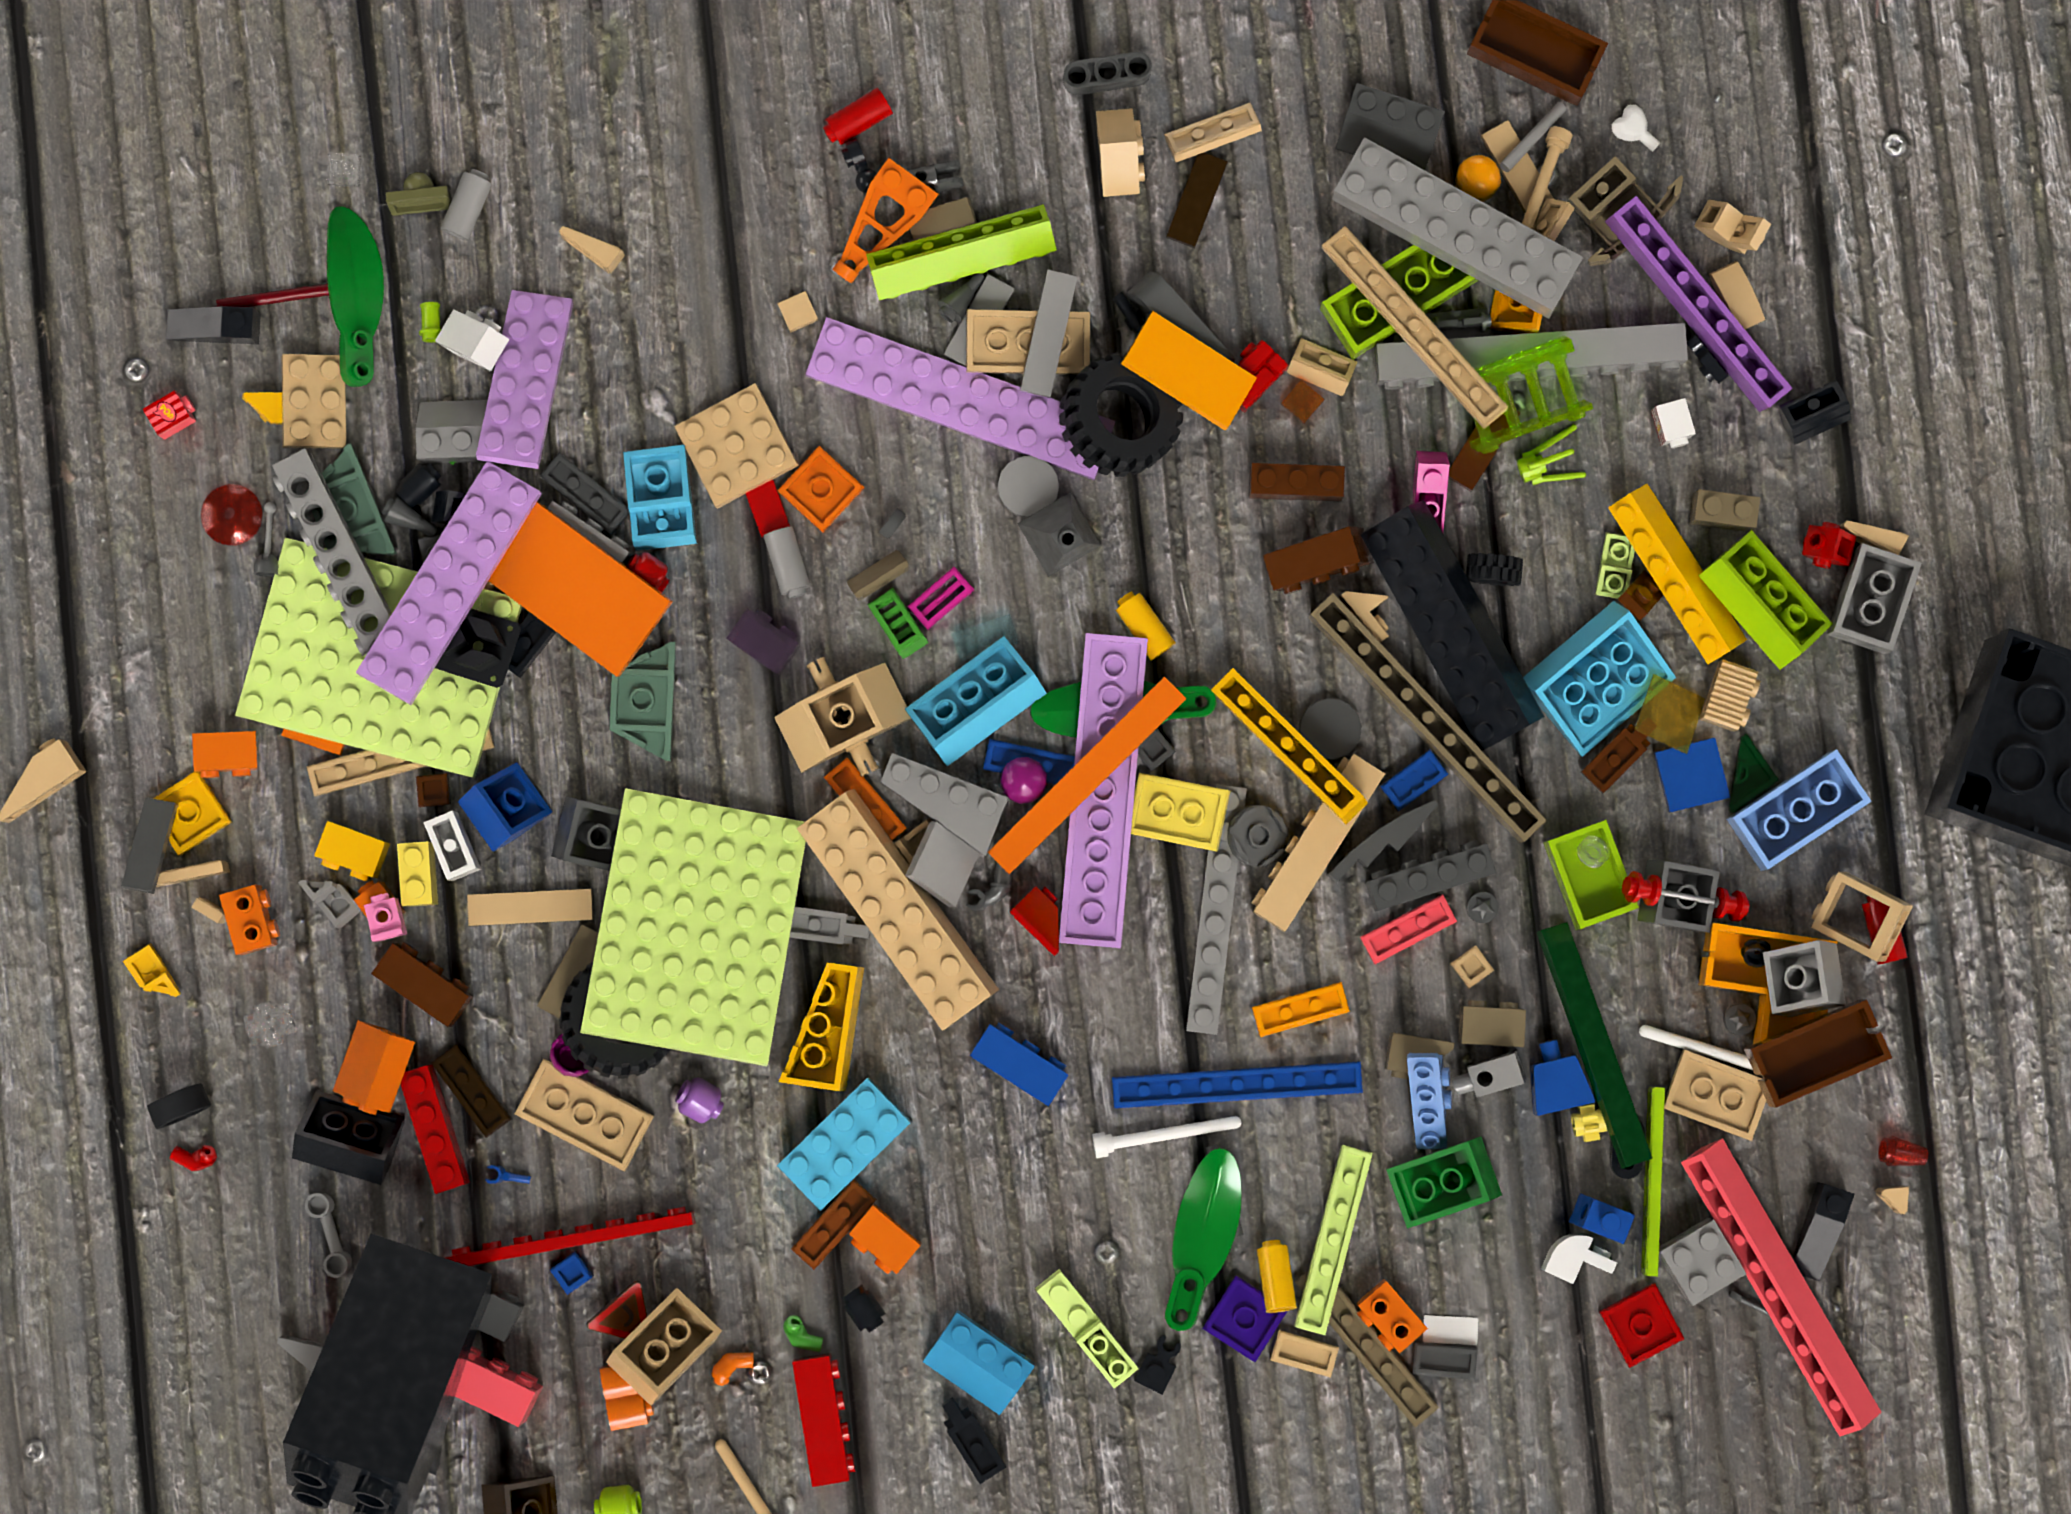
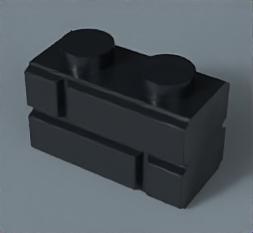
[1779,380,1851,445]

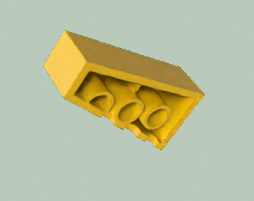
[778,962,864,1091]

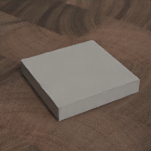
[905,821,980,907]

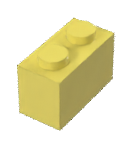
[397,841,438,907]

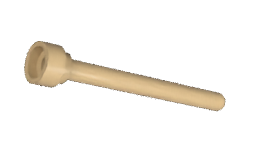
[1522,126,1573,229]
[715,1439,772,1514]

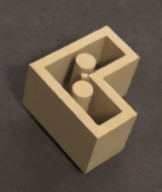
[1096,108,1145,197]

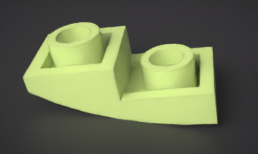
[1595,532,1635,599]

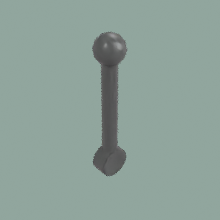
[1729,1291,1769,1316]

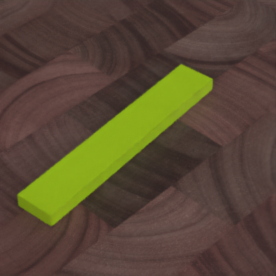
[1641,1086,1665,1277]

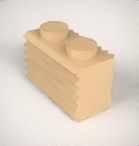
[1699,659,1761,732]

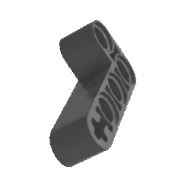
[1126,272,1235,362]

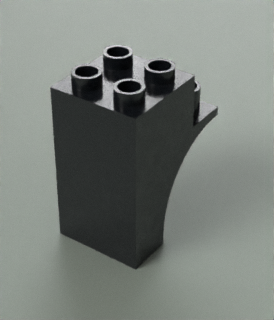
[283,1233,492,1514]

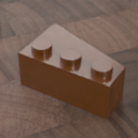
[1263,526,1374,595]

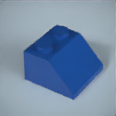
[458,762,552,852]

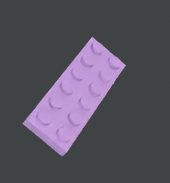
[476,290,573,469]

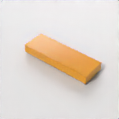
[1251,982,1350,1037]

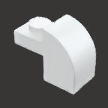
[1541,1233,1617,1284]

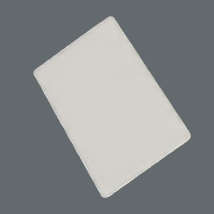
[1423,1315,1478,1345]

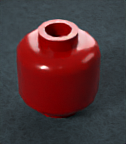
[625,552,670,593]

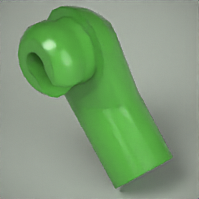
[783,1315,823,1353]

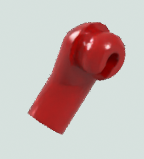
[169,1145,217,1172]

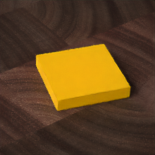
[153,772,232,856]

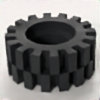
[1466,553,1523,586]

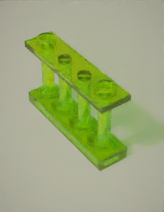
[1469,336,1593,454]

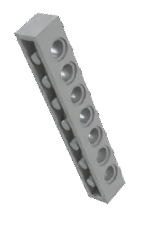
[272,448,392,656]

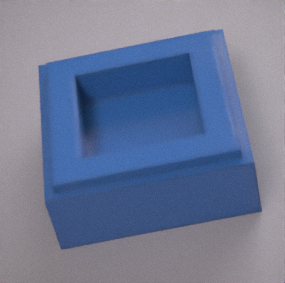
[550,1251,594,1295]

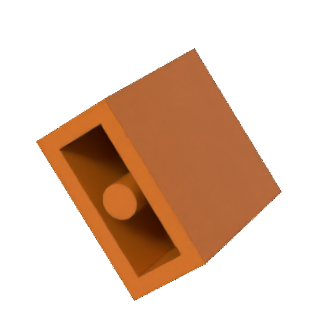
[333,1020,415,1115]

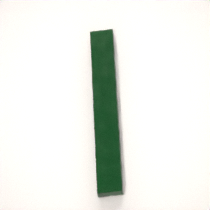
[1536,922,1653,1169]

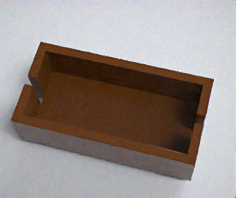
[1467,0,1608,106]
[1744,999,1892,1108]

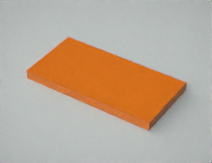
[488,501,673,677]

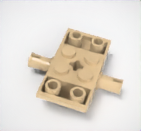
[774,657,911,777]

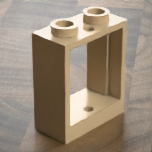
[1811,872,1913,962]

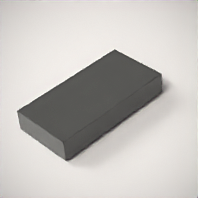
[1412,1342,1478,1380]

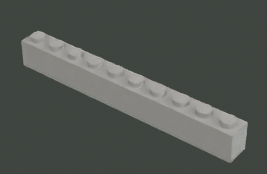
[1374,323,1688,390]

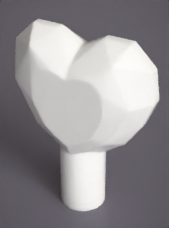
[1611,104,1660,152]

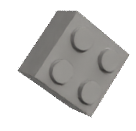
[1763,940,1846,1017]
[1659,1217,1747,1306]

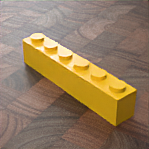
[1608,483,1747,664]
[1211,668,1368,825]

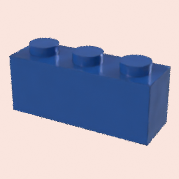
[970,1022,1069,1107]

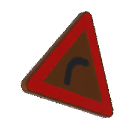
[586,1281,647,1339]

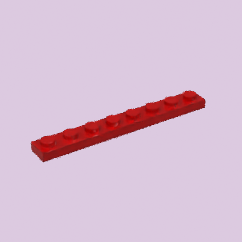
[444,1206,696,1266]

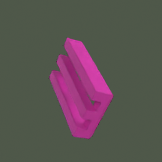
[907,567,975,630]

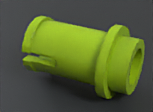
[419,302,442,343]

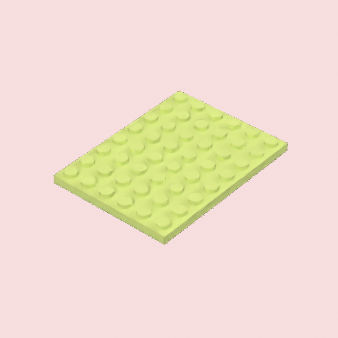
[235,537,522,779]
[580,788,806,1066]

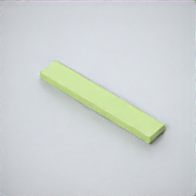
[1294,1145,1373,1335]

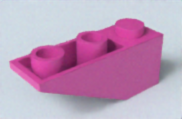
[1413,451,1450,533]

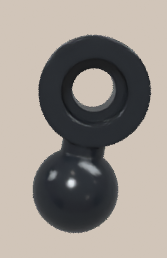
[841,138,877,193]

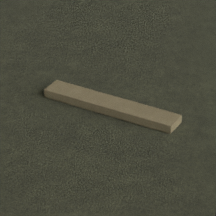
[1294,1269,1439,1428]

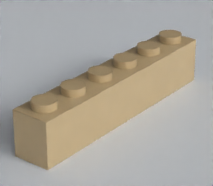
[1251,754,1385,932]

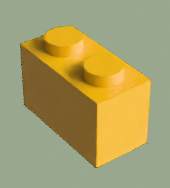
[314,821,391,881]

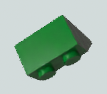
[1386,1136,1502,1229]

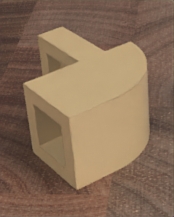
[1694,200,1771,254]

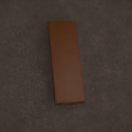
[1448,404,1520,492]

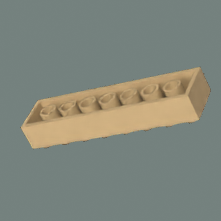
[797,789,999,1031]

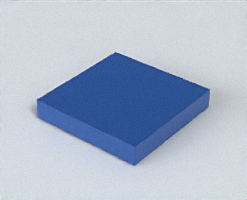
[1653,738,1731,813]

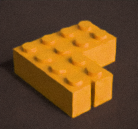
[1698,923,1837,1044]

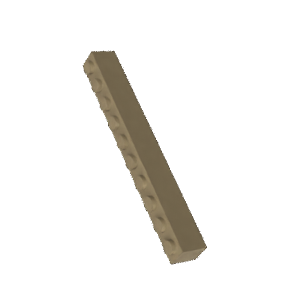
[1308,593,1547,843]

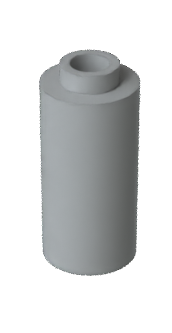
[440,169,492,241]
[763,527,811,599]

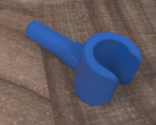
[485,1165,531,1184]

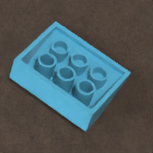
[1523,601,1676,757]

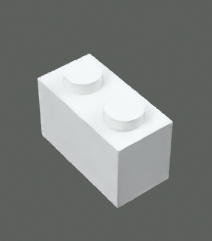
[435,309,509,371]
[423,810,481,881]

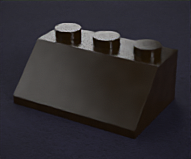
[481,1476,558,1514]

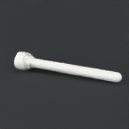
[1639,1025,1753,1070]
[1092,1116,1241,1158]

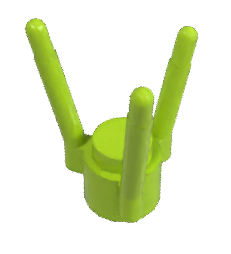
[1516,424,1586,486]

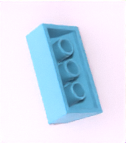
[905,636,1047,766]

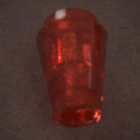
[1878,1135,1928,1166]

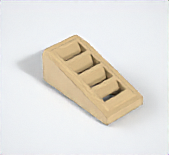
[559,226,625,274]
[1840,521,1909,555]

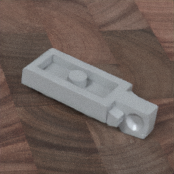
[789,907,870,945]

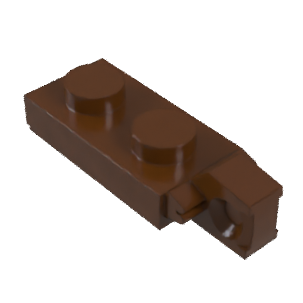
[1581,718,1657,794]

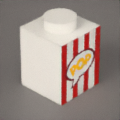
[1651,398,1696,449]

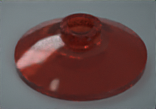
[201,484,263,546]

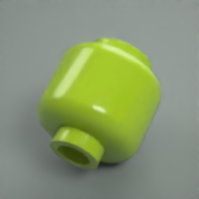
[594,1485,642,1514]

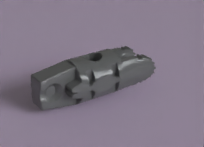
[887,160,964,197]

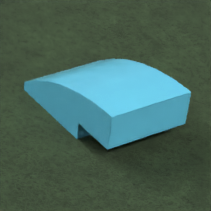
[623,445,697,551]

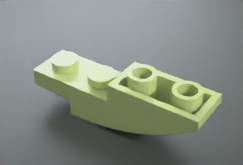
[1035,1269,1139,1389]

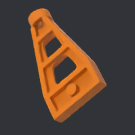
[832,157,939,283]

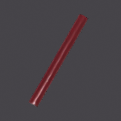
[216,283,329,307]

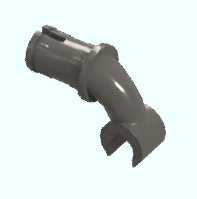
[966,863,1015,912]

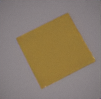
[1634,674,1705,754]

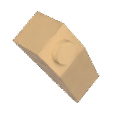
[0,738,87,823]

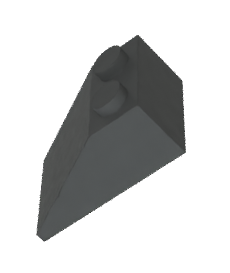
[551,796,621,871]

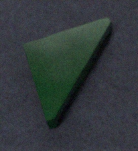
[1728,733,1779,813]

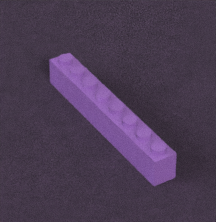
[1605,196,1793,412]

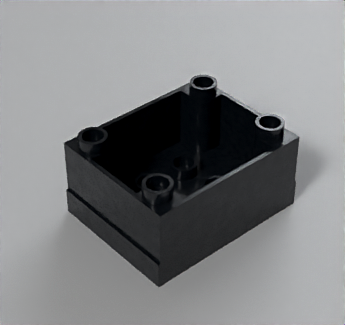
[1924,628,2071,867]

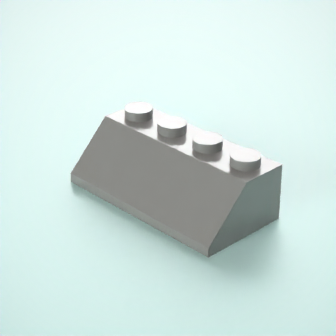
[416,400,545,464]

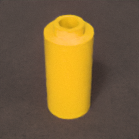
[1115,591,1176,661]
[1257,1240,1297,1313]

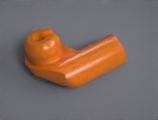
[711,1352,754,1386]

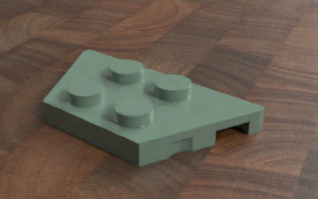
[304,443,397,555]
[609,642,676,761]

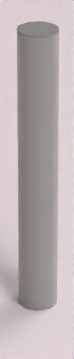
[1499,102,1566,172]

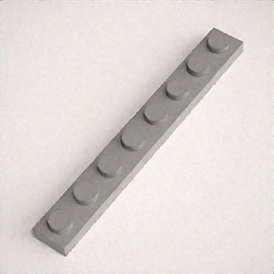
[1186,784,1247,1035]

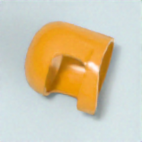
[1455,155,1501,202]

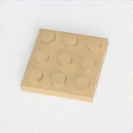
[674,383,799,509]

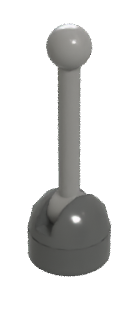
[253,502,279,577]

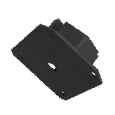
[435,608,521,688]

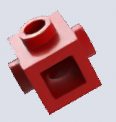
[1802,522,1857,569]

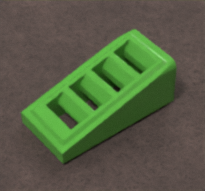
[867,588,928,659]

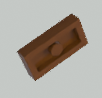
[1618,570,1663,621]

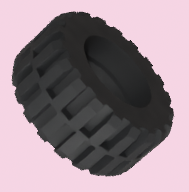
[1059,352,1183,477]
[559,962,670,1079]

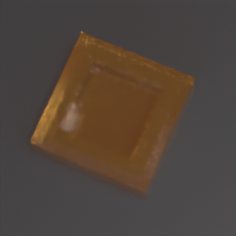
[1281,380,1325,424]

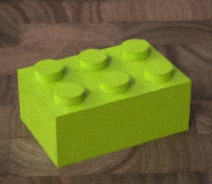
[1543,820,1639,930]

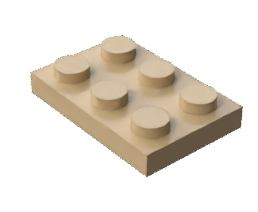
[281,354,346,449]
[1664,1049,1766,1141]

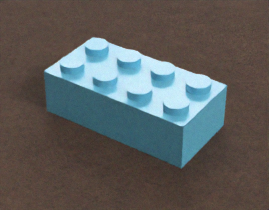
[777,1077,912,1211]

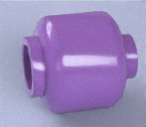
[675,1077,724,1123]

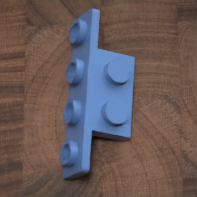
[1407,1053,1452,1149]

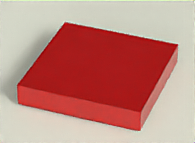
[1598,1282,1685,1368]

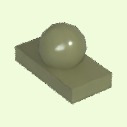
[386,172,452,216]

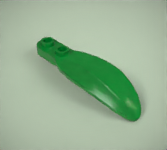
[327,206,384,387]
[1030,681,1217,738]
[1165,1148,1242,1331]

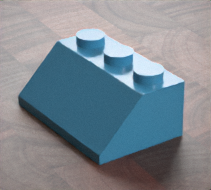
[923,1310,1035,1415]

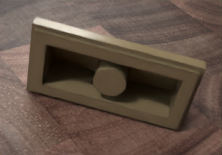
[847,550,910,601]

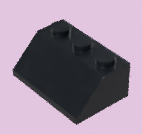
[292,1090,405,1185]

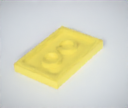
[1131,772,1231,852]

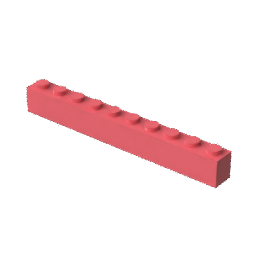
[1681,1138,1881,1437]

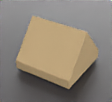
[1875,1185,1909,1215]

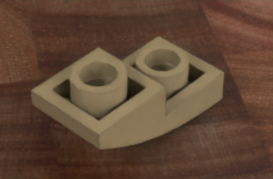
[910,197,977,241]

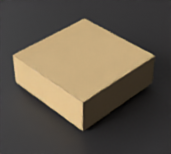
[777,291,818,333]
[192,897,226,924]
[1450,945,1494,989]

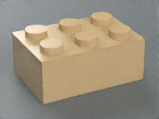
[606,1288,722,1406]

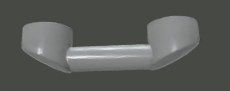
[305,1192,352,1278]

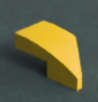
[242,392,282,425]
[123,943,181,997]

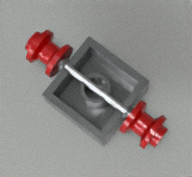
[1622,860,1749,933]

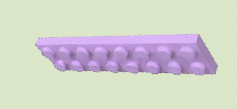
[356,461,542,705]

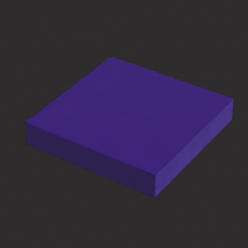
[1202,1275,1287,1362]

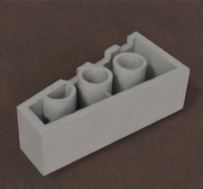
[881,753,1009,857]

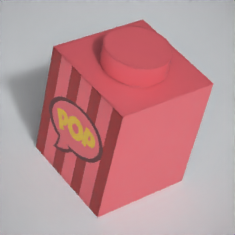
[143,390,196,440]

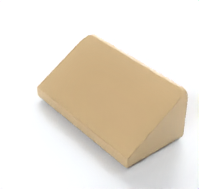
[1287,338,1357,396]

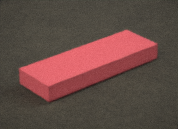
[1360,894,1457,965]

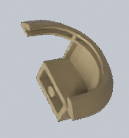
[1569,156,1683,266]

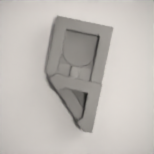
[298,880,361,930]

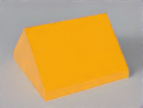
[1490,290,1542,334]

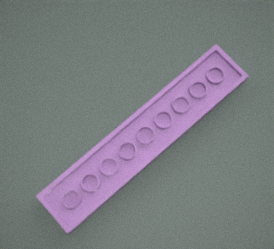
[805,317,1116,480]
[1059,633,1148,948]

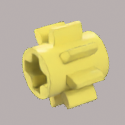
[1571,1103,1607,1142]

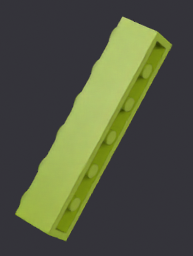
[866,204,1057,301]

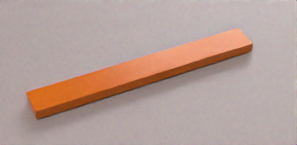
[988,676,1186,874]

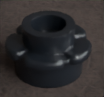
[1741,939,1772,968]

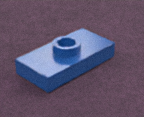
[1380,750,1449,811]

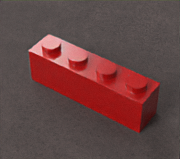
[400,1064,470,1194]
[792,1353,856,1487]

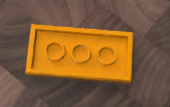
[1121,311,1257,430]

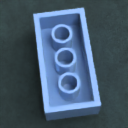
[1726,749,1872,871]

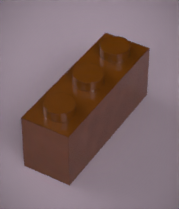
[1249,463,1345,502]
[371,942,474,1027]

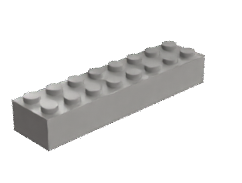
[1332,137,1583,319]

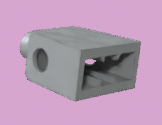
[1452,1050,1527,1097]

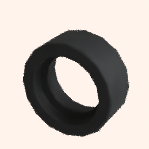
[147,1083,211,1129]

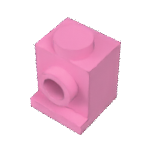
[364,893,407,942]

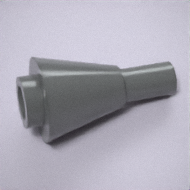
[938,274,985,323]
[382,495,438,537]

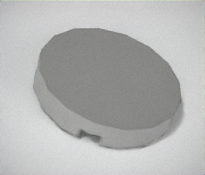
[998,456,1059,517]

